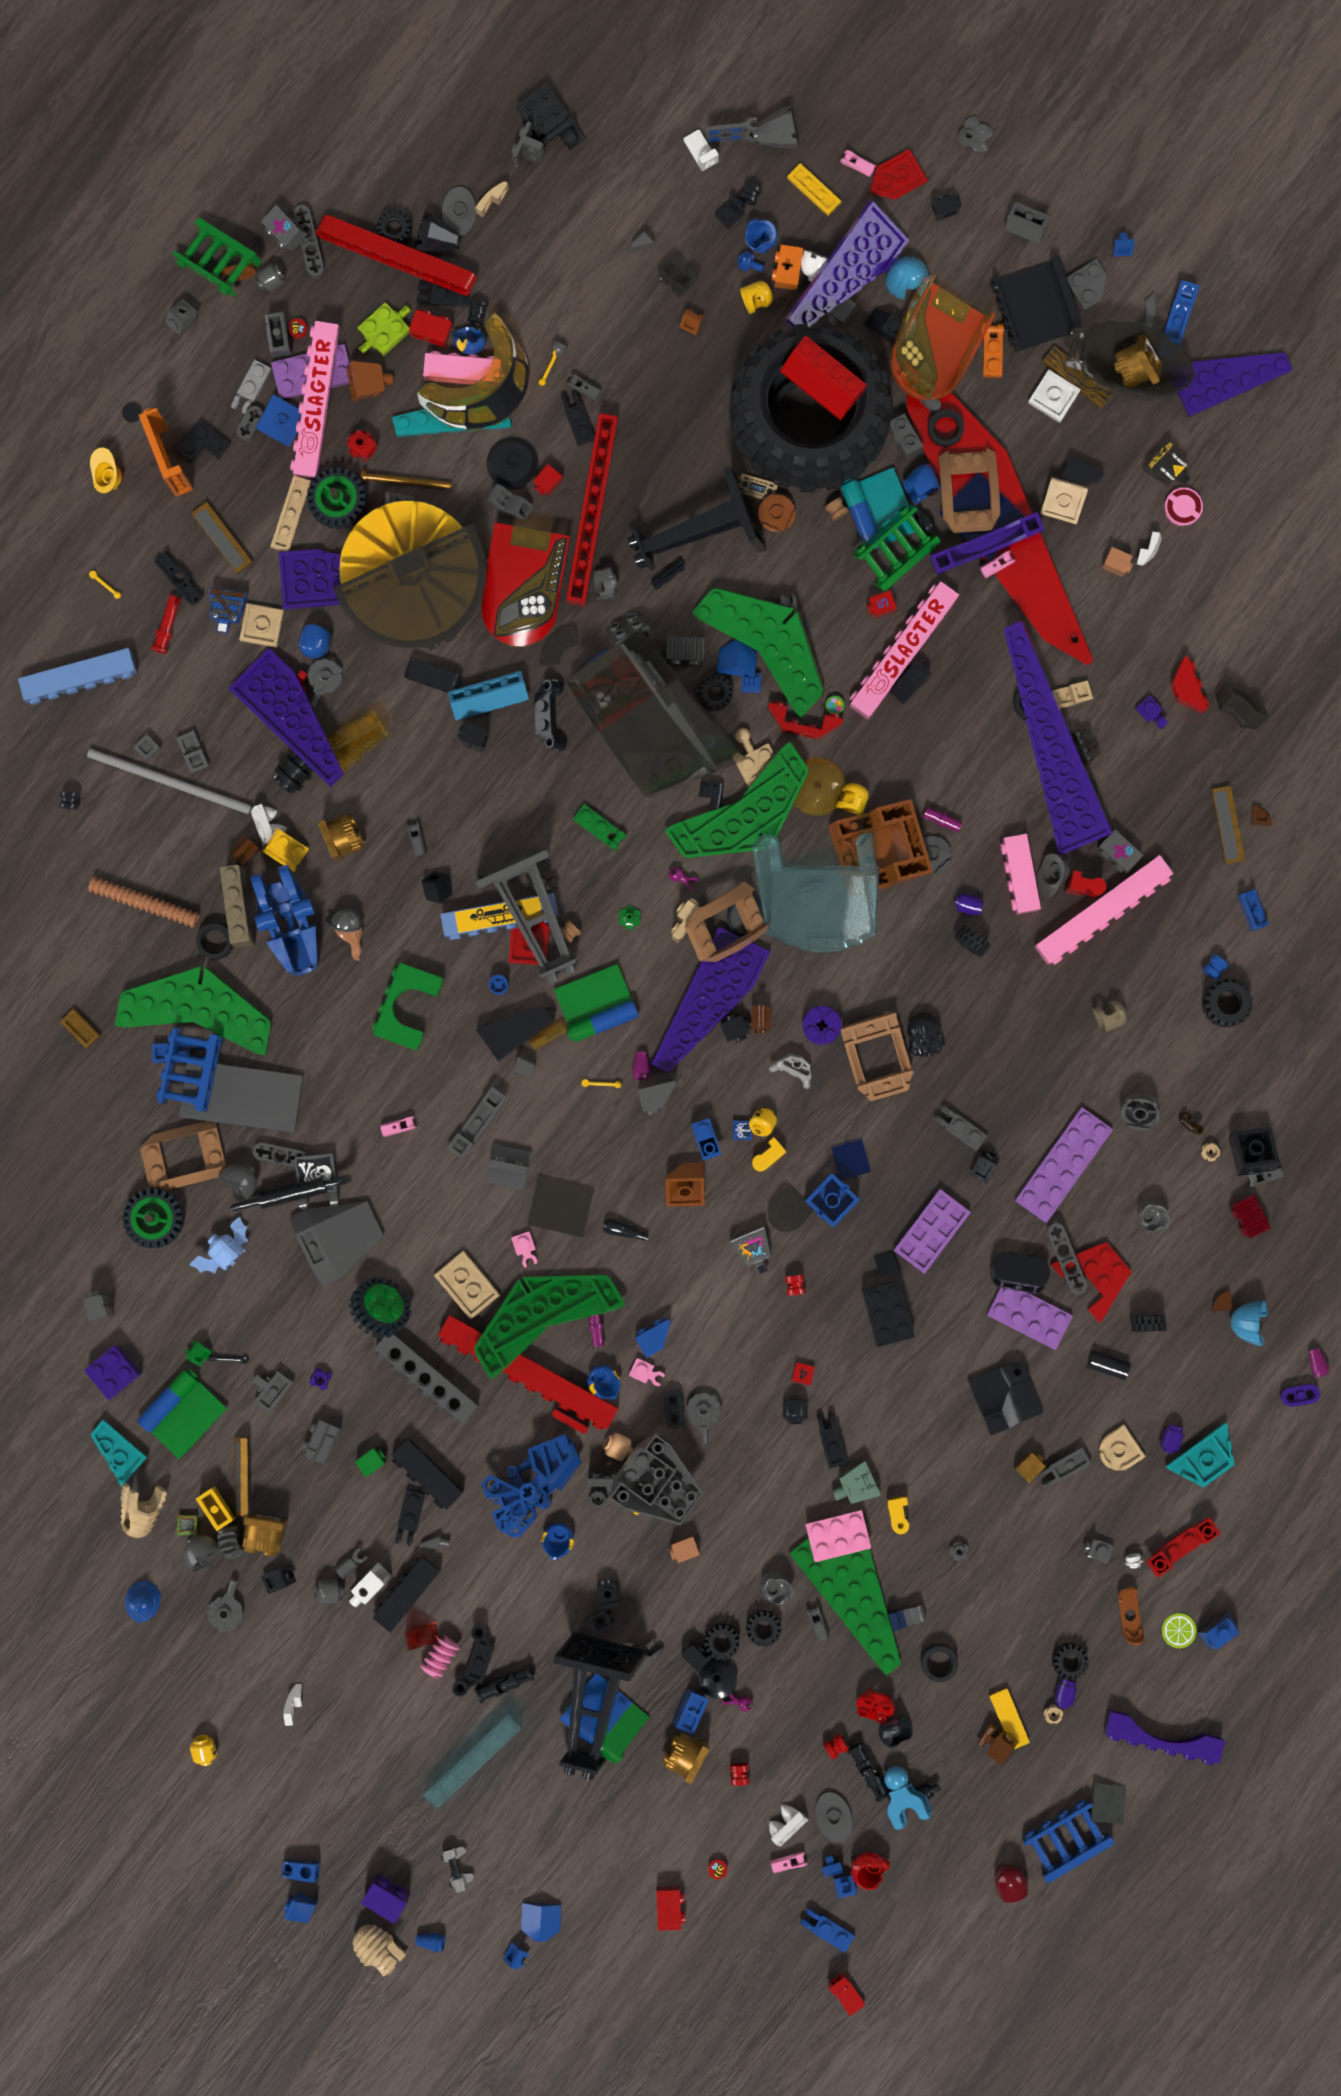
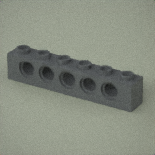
[374,1335,479,1424]

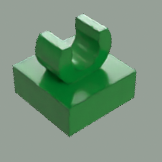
[185,1341,212,1366]

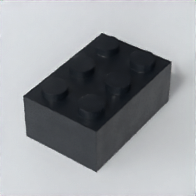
[861,1281,915,1347]

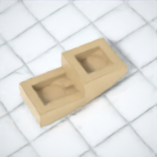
[475,181,509,217]
[1053,680,1093,709]

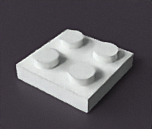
[1028,370,1081,423]

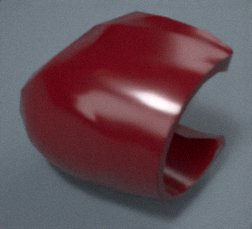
[995,1864,1028,1903]

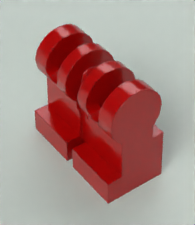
[1064,870,1107,898]

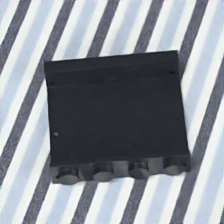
[990,255,1082,352]

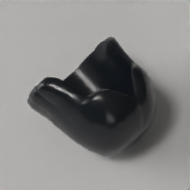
[879,1715,913,1748]

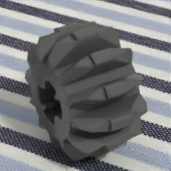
[217,1525,245,1559]

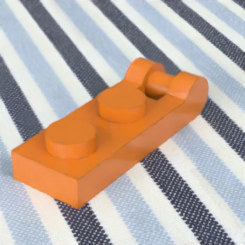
[983,323,1004,378]

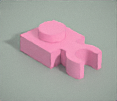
[511,1231,537,1267]
[629,1358,665,1386]

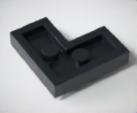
[176,420,230,462]

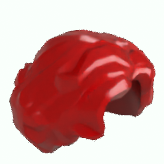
[851,1852,890,1890]

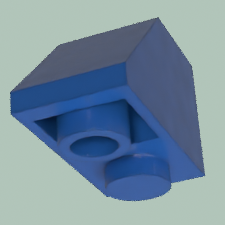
[691,1118,722,1161]
[635,1317,671,1358]
[283,1892,318,1923]

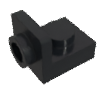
[715,196,745,230]
[970,1149,999,1184]
[261,1564,296,1594]

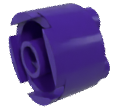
[802,1006,841,1046]

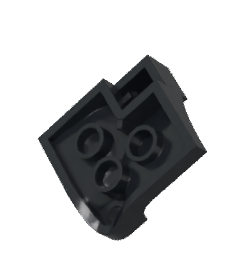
[967,1362,1043,1436]

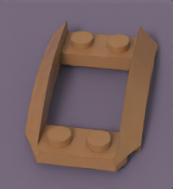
[938,448,1000,533]
[685,881,770,962]
[841,1011,914,1101]
[139,1121,227,1191]

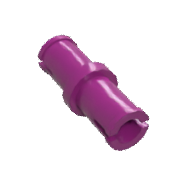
[922,806,962,833]
[588,1314,605,1347]

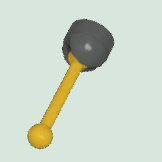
[538,341,567,386]

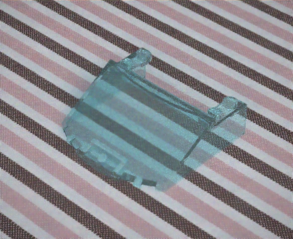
[752,833,879,952]

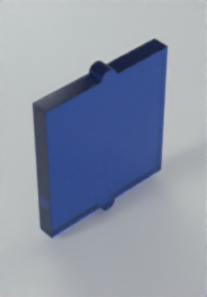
[831,1140,871,1180]

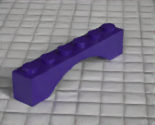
[929,512,1045,576]
[1104,1709,1225,1765]

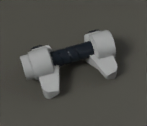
[441,1845,474,1893]

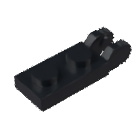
[416,284,470,308]
[561,390,595,446]
[816,1412,848,1469]
[395,1489,426,1547]

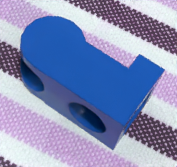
[281,1859,321,1883]

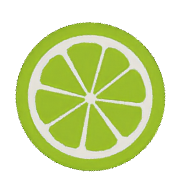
[1162,1613,1197,1648]

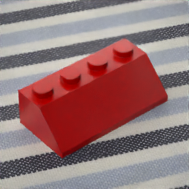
[780,336,867,421]

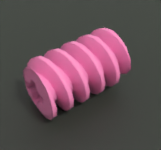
[420,1635,461,1679]

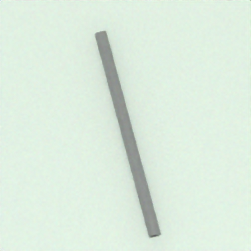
[87,748,252,814]

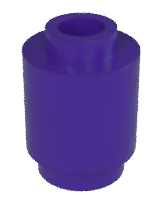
[954,892,984,916]
[1160,1424,1184,1454]
[1054,1679,1077,1709]

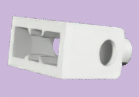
[348,1562,392,1607]

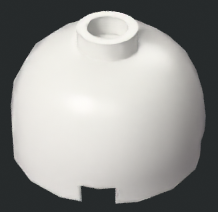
[801,250,828,282]

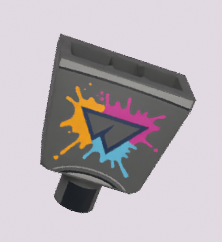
[730,1227,771,1275]

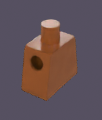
[346,361,393,402]

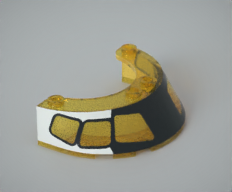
[417,313,529,430]

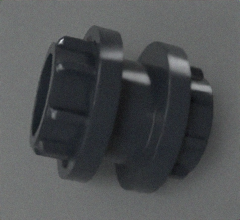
[274,753,313,793]

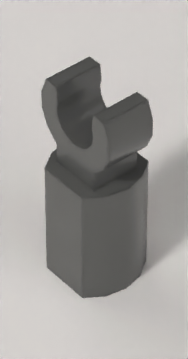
[335,1547,368,1579]

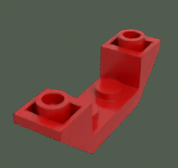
[768,701,843,740]
[1146,1517,1221,1578]

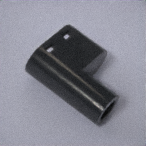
[699,781,724,811]

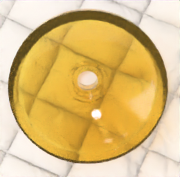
[794,758,846,816]

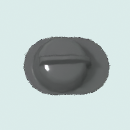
[1036,853,1070,898]

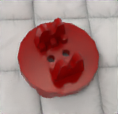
[856,1688,895,1723]

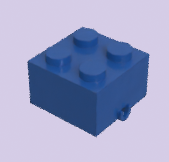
[805,1173,860,1228]

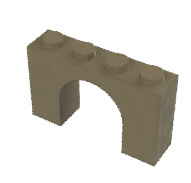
[220,865,255,948]

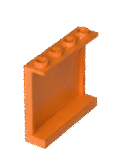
[139,408,193,497]

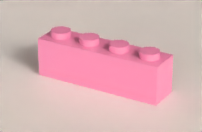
[423,351,502,387]
[1000,834,1041,915]

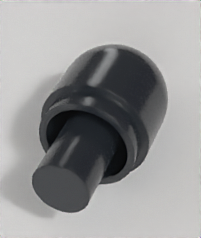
[916,508,935,534]
[915,1783,941,1800]

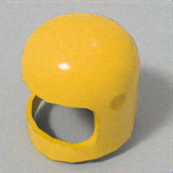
[740,281,773,315]
[836,783,869,815]

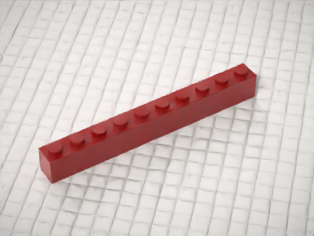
[566,413,618,607]
[438,1315,618,1430]

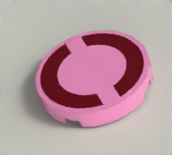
[1164,488,1203,526]

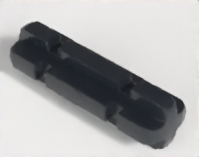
[651,560,685,589]

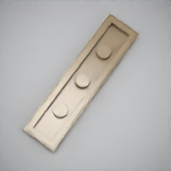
[270,475,311,552]

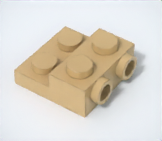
[672,898,700,944]

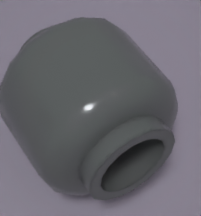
[256,263,285,292]
[314,1578,343,1604]

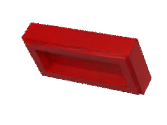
[552,1408,589,1434]

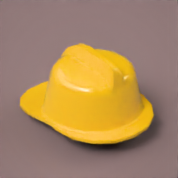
[90,447,122,493]

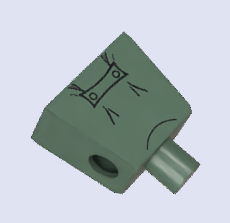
[832,1460,881,1504]

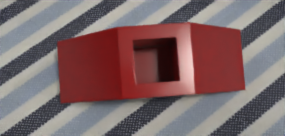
[1170,656,1209,714]

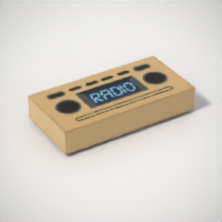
[739,473,778,500]

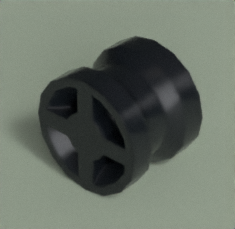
[739,182,762,206]
[59,792,80,810]

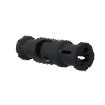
[474,1664,535,1704]
[847,1742,890,1802]

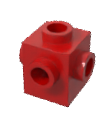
[347,430,378,462]

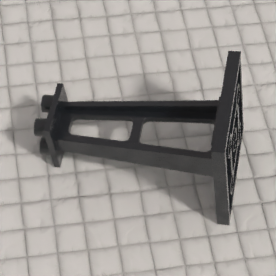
[627,466,766,571]
[553,1632,648,1780]

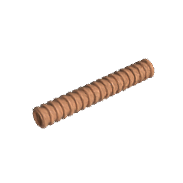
[88,876,199,928]

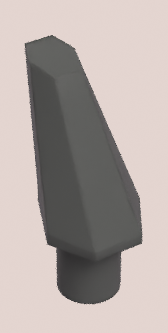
[420,1534,450,1549]

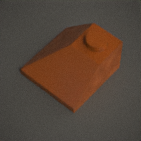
[665,1162,705,1207]

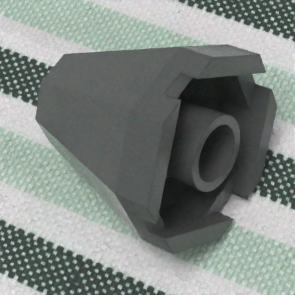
[753,106,799,149]

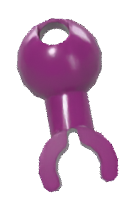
[668,867,698,891]
[722,1693,753,1712]

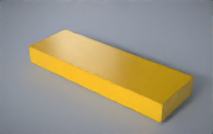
[787,163,841,216]
[989,1688,1030,1749]

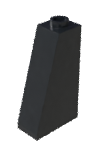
[476,1006,555,1062]

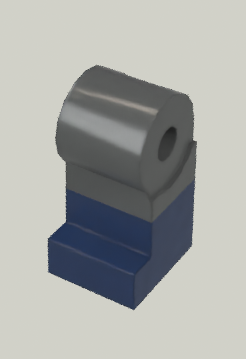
[887,1604,927,1632]

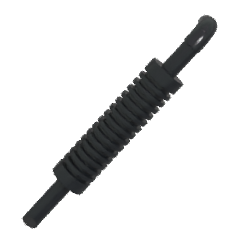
[230,1175,352,1211]

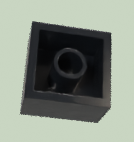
[1229,1127,1280,1176]

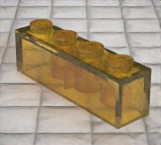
[327,710,388,774]

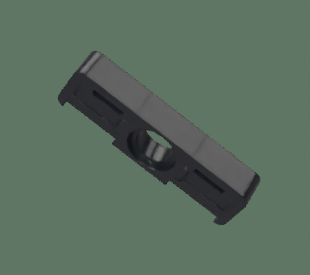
[154,551,204,606]

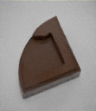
[1251,805,1271,826]
[1212,1291,1232,1312]

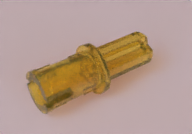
[529,1022,566,1051]

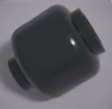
[783,1395,808,1425]

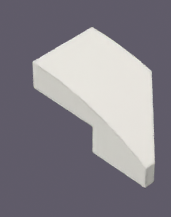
[1137,532,1162,566]
[283,1684,302,1726]

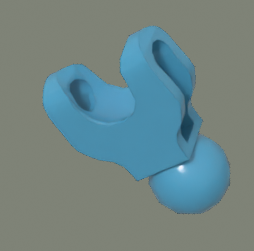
[884,1766,932,1830]

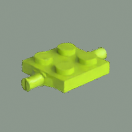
[357,303,411,356]

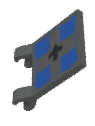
[706,117,758,143]

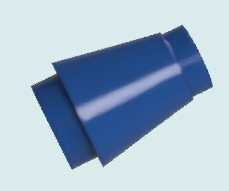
[415,1933,445,1953]

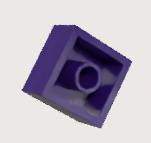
[84,1345,142,1400]
[361,1875,410,1924]

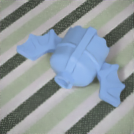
[190,1217,248,1274]

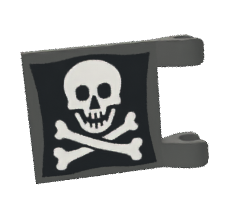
[295,1153,339,1209]

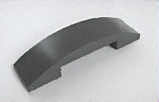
[447,1086,508,1159]

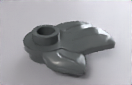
[958,116,993,152]

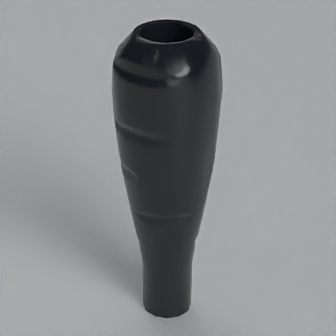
[602,1219,649,1241]

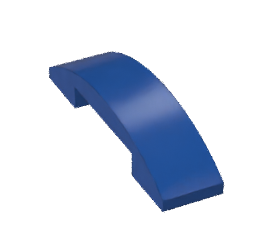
[1158,280,1199,360]

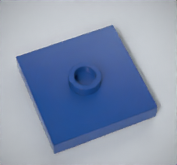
[255,395,302,447]

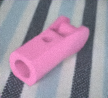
[840,150,876,177]
[980,551,1015,578]
[380,1116,417,1137]
[770,1852,807,1873]

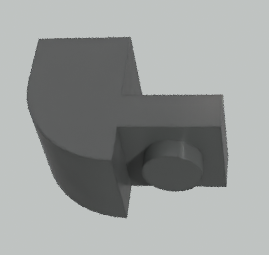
[488,484,533,522]

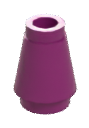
[632,1052,651,1081]
[1308,1348,1330,1378]

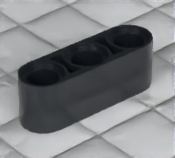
[404,658,462,693]

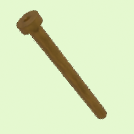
[360,469,452,489]

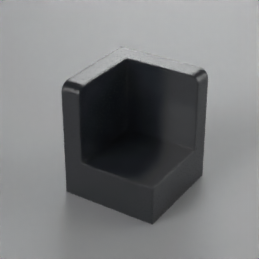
[421,871,452,904]

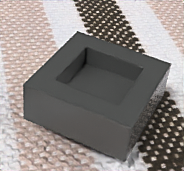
[133,734,161,761]

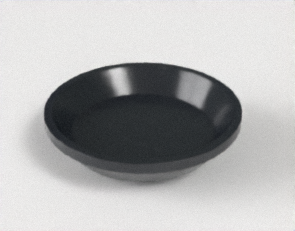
[487,437,538,489]

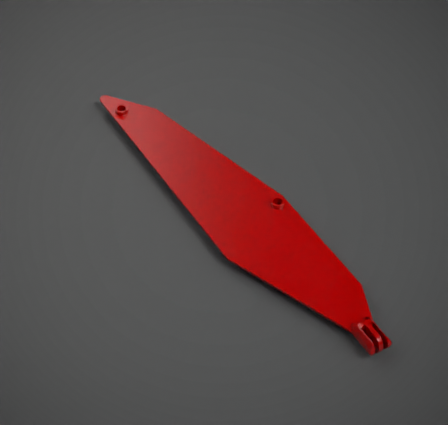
[899,349,1093,665]

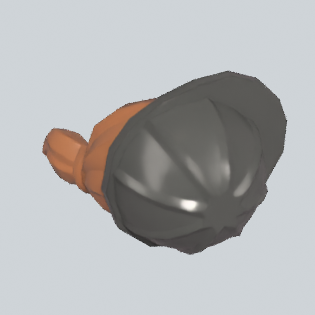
[325,908,362,961]

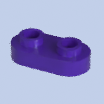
[1280,1384,1320,1407]

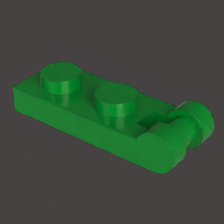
[573,804,627,851]

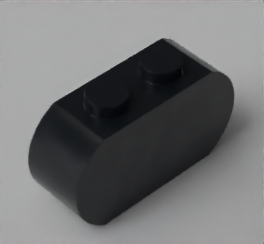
[990,1251,1050,1294]

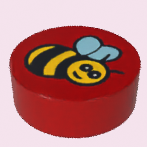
[288,318,308,339]
[708,1858,727,1880]

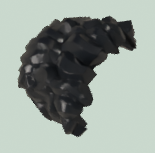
[907,1013,945,1057]

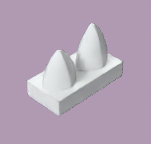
[250,804,287,846]
[769,1804,808,1847]

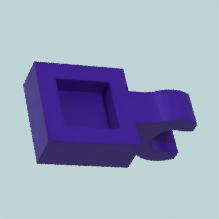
[1135,696,1168,729]

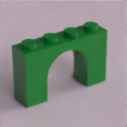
[372,963,444,1051]

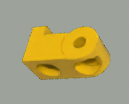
[752,1138,786,1172]
[887,1495,909,1534]

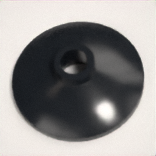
[699,1659,738,1699]

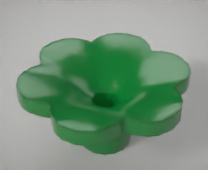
[618,906,641,930]

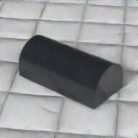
[1087,1350,1131,1381]

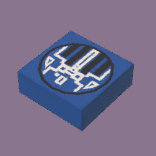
[732,1120,752,1140]

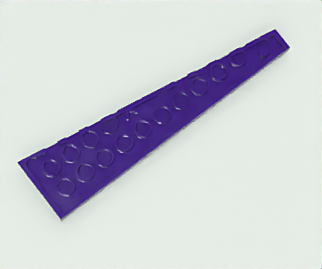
[1004,621,1113,856]

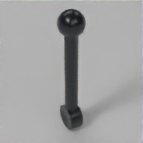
[208,1354,249,1364]

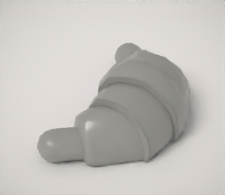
[769,1054,812,1089]

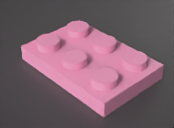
[805,1510,871,1562]

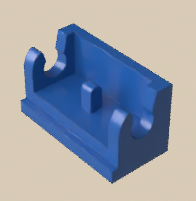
[1237,889,1270,932]
[672,1687,709,1735]

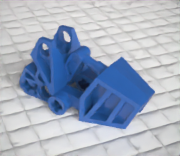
[250,864,317,976]
[481,1434,582,1538]

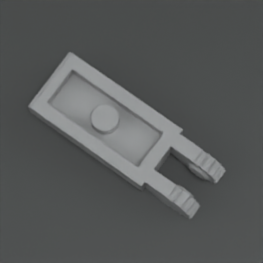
[231,360,272,414]

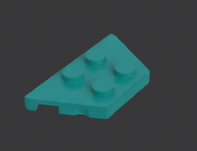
[1165,1423,1235,1488]

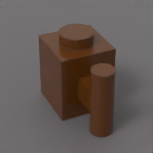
[229,835,261,867]
[751,1005,771,1034]
[977,1724,1019,1765]

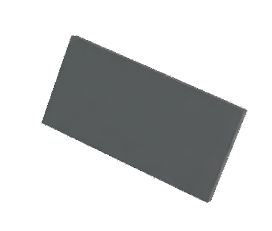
[179,1063,303,1133]

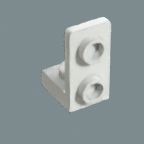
[684,130,719,171]

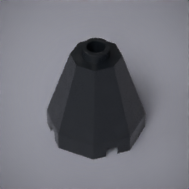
[415,212,461,254]

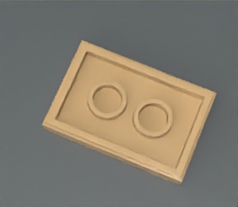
[434,1251,500,1320]

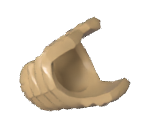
[120,1483,167,1538]
[352,1924,407,1976]

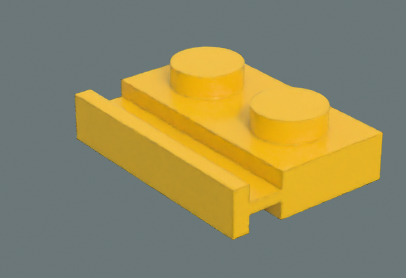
[262,828,309,872]

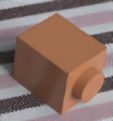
[1102,547,1134,577]
[669,1535,700,1563]

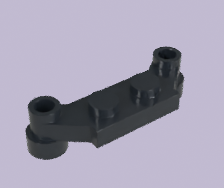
[534,679,567,752]
[452,1624,495,1697]

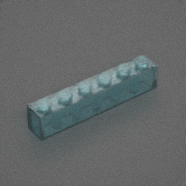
[423,1711,523,1810]

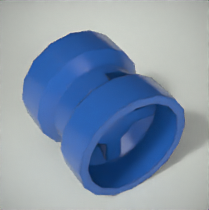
[1202,954,1229,981]
[489,975,509,995]

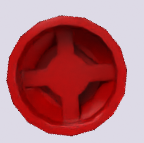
[785,1274,806,1296]
[823,1733,849,1760]
[730,1763,750,1786]

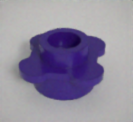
[309,1368,332,1390]

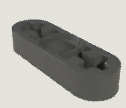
[253,1143,308,1167]

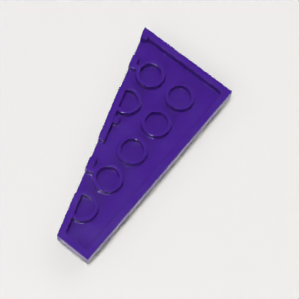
[1165,352,1293,417]

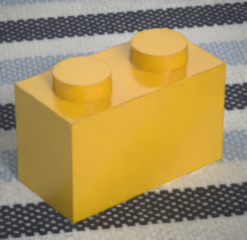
[196,1486,236,1531]

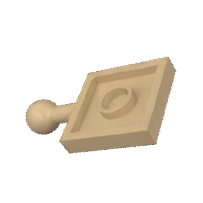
[734,728,775,788]

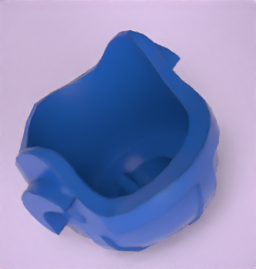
[745,218,778,254]

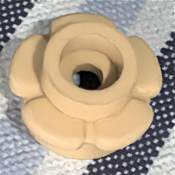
[1201,1142,1220,1161]
[1044,1704,1063,1724]

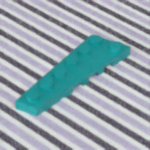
[392,392,512,437]

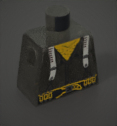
[1143,439,1191,486]

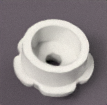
[1125,1553,1144,1568]

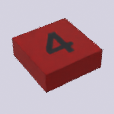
[791,1362,815,1385]

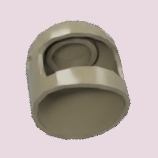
[1092,1001,1127,1033]

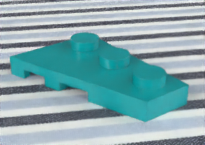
[90,1420,147,1487]

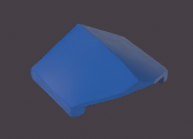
[717,640,757,678]
[521,1902,561,1942]

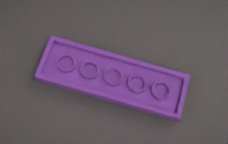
[1014,1107,1113,1223]

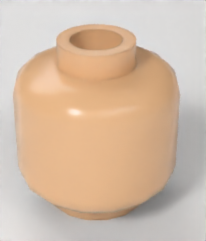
[603,1433,633,1461]

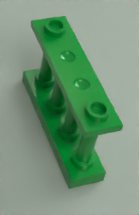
[172,218,262,298]
[852,504,941,592]

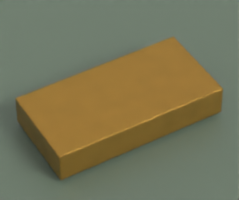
[60,1008,101,1049]

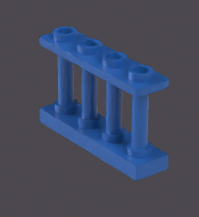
[157,1027,222,1112]
[1022,1800,1115,1883]

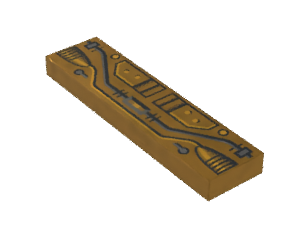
[1042,346,1113,409]

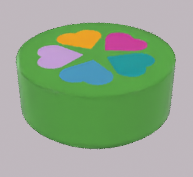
[825,696,845,715]

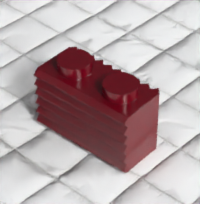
[1230,1194,1271,1239]

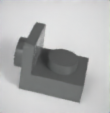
[1084,1537,1114,1564]

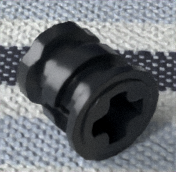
[467,301,488,324]

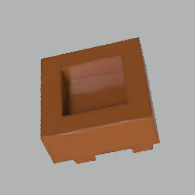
[679,308,704,335]

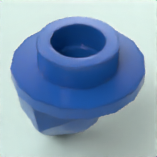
[737,251,765,272]

